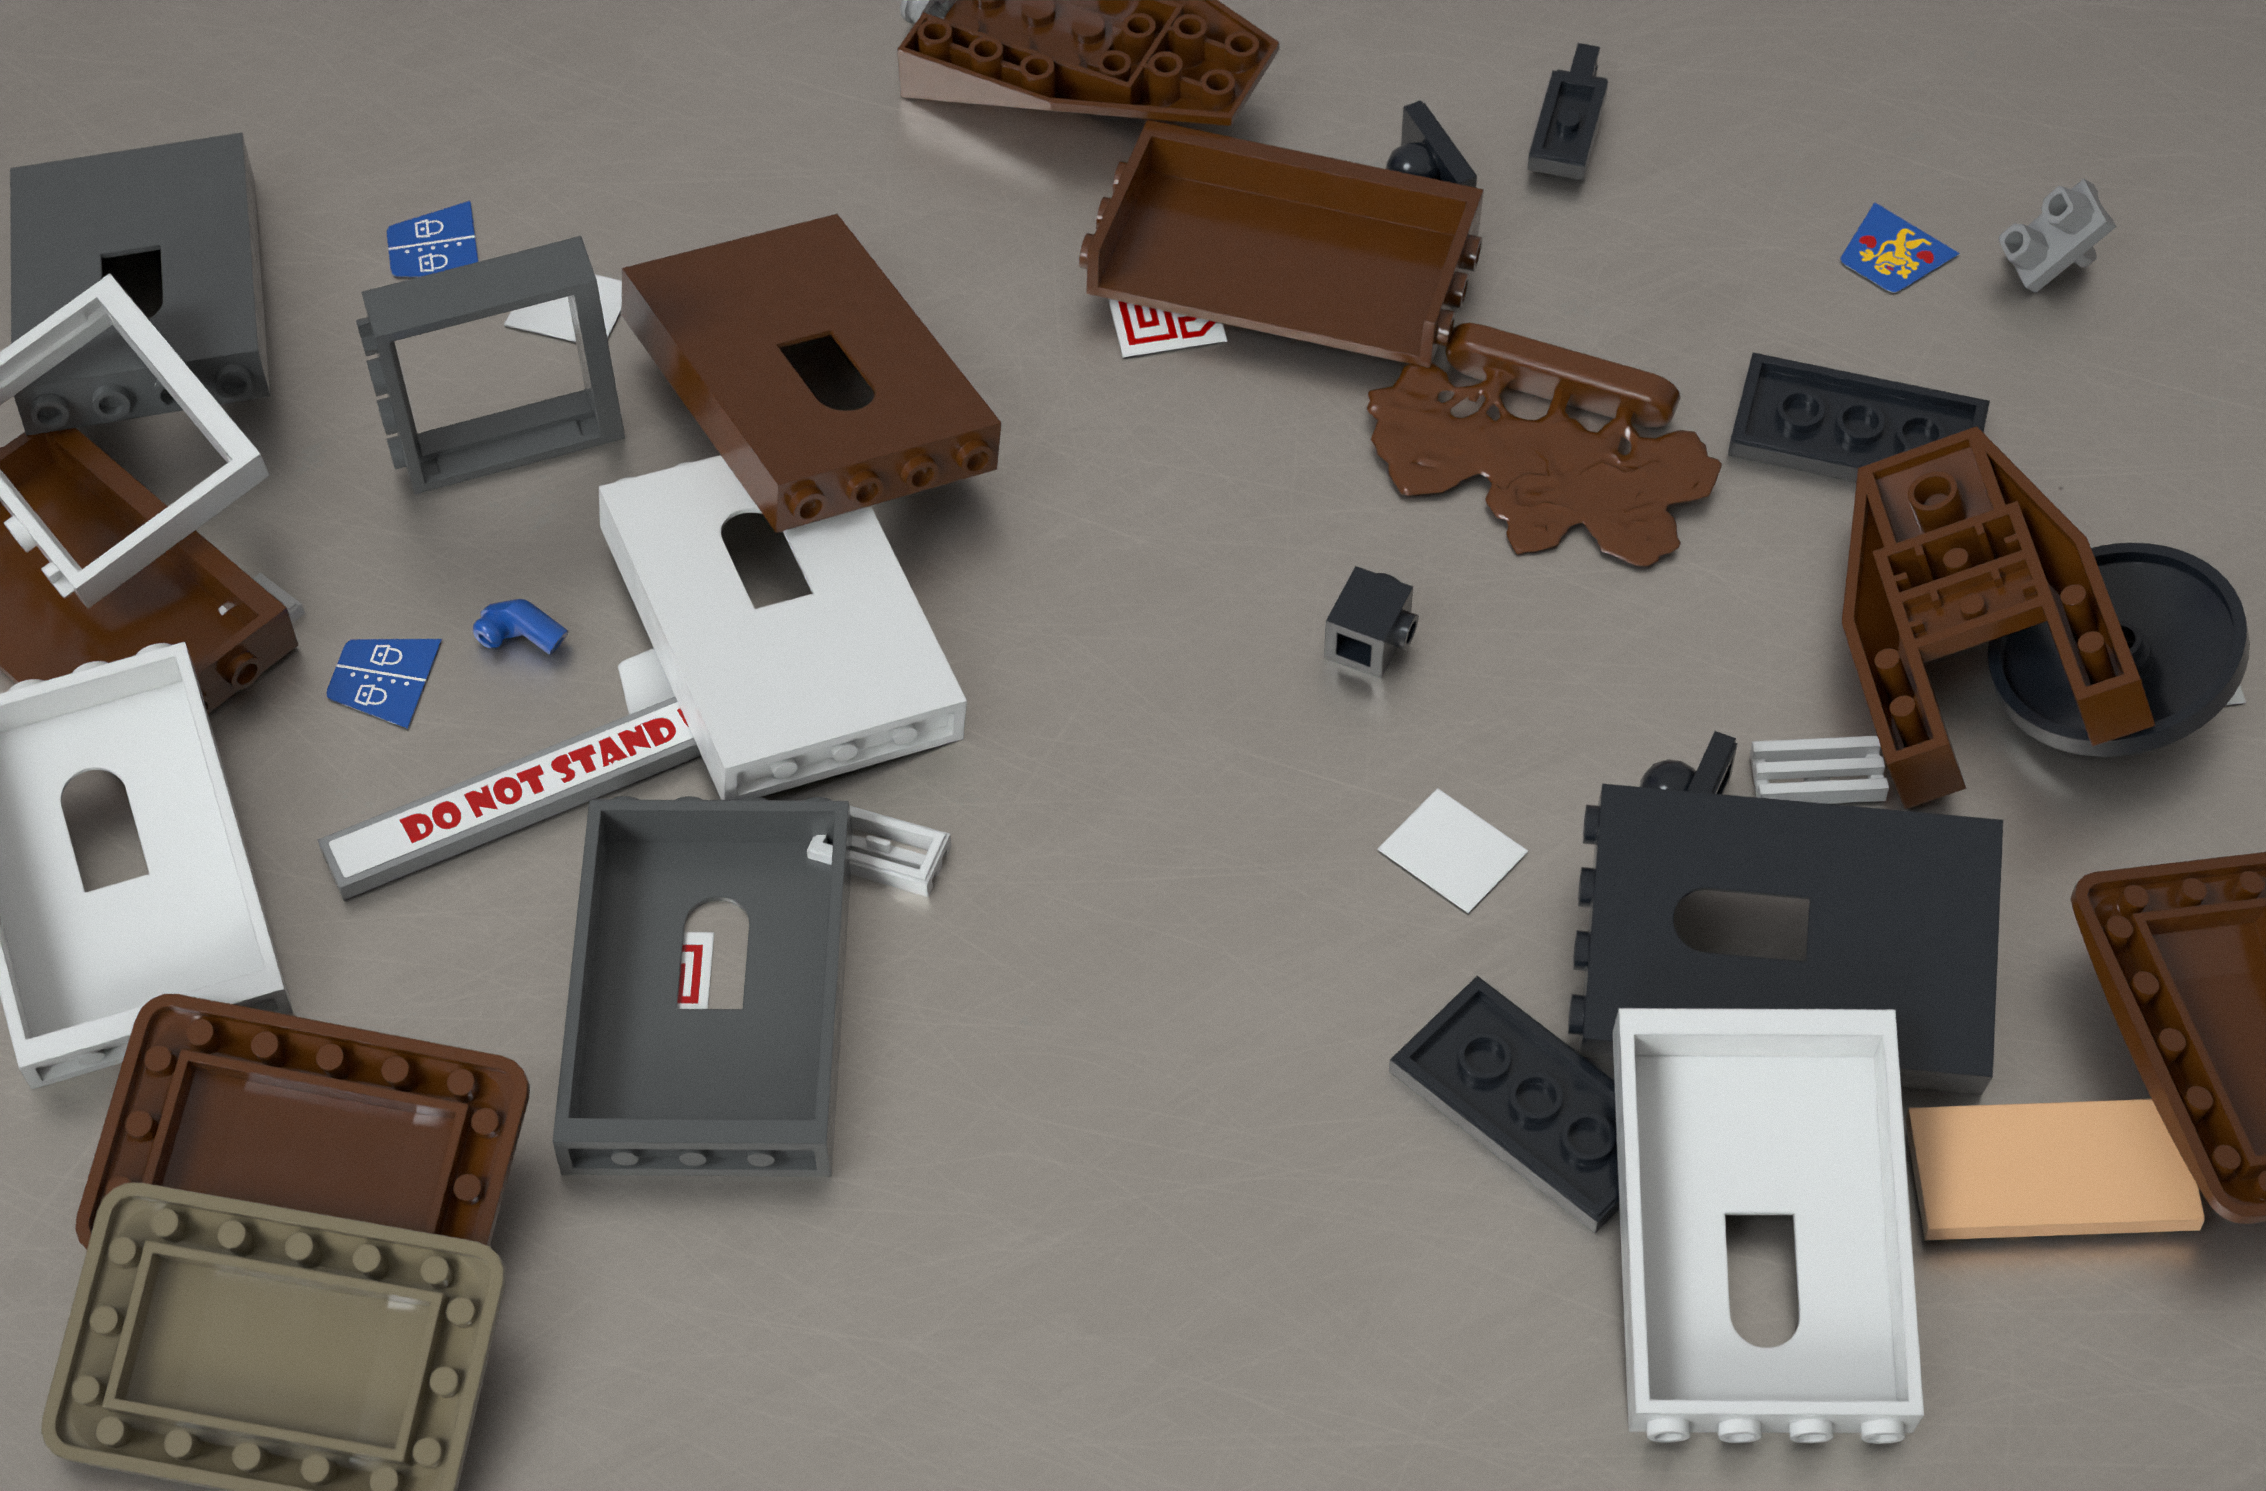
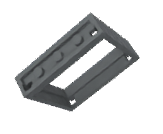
[356,236,625,494]

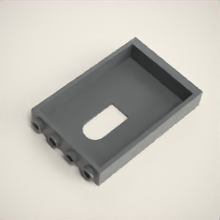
[10,132,270,436]
[552,796,853,1177]

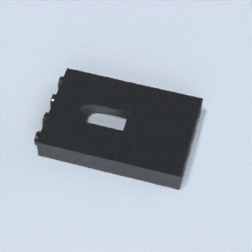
[1568,784,2003,1095]

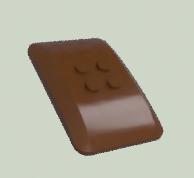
[2070,852,2266,1224]
[75,994,530,1250]

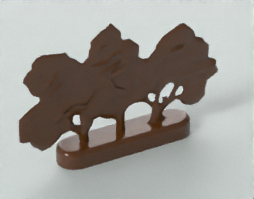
[1366,323,1722,566]

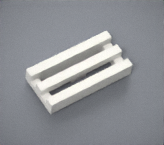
[1750,736,1889,804]
[806,806,952,897]

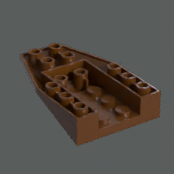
[897,0,1280,126]

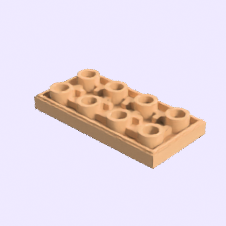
[1905,1099,2205,1240]

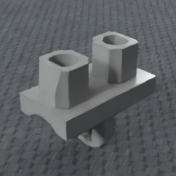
[1999,179,2117,293]

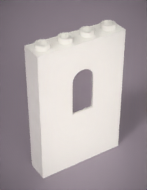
[599,455,967,800]
[0,642,293,1090]
[1613,1008,1924,1444]

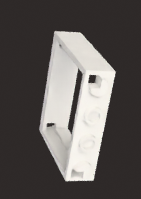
[0,274,269,609]

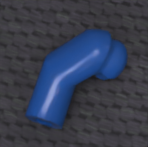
[473,599,569,655]

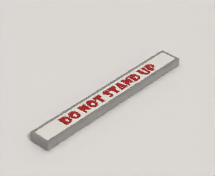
[318,697,702,900]

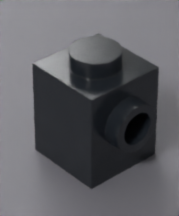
[1324,566,1419,679]

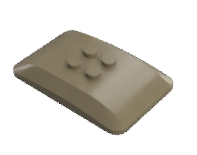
[41,1182,506,1491]

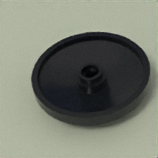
[1988,543,2250,757]

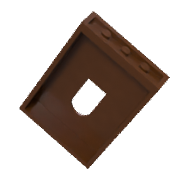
[621,214,1002,533]

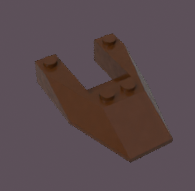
[1842,426,2155,809]

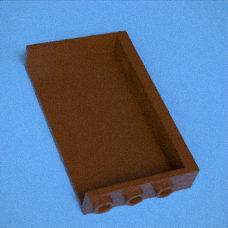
[1079,119,1484,368]
[0,428,298,716]

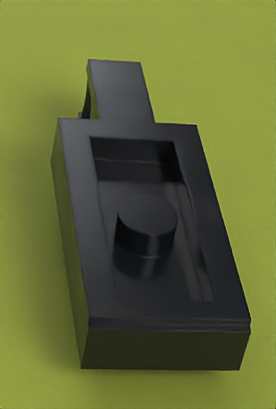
[1527,43,1608,180]

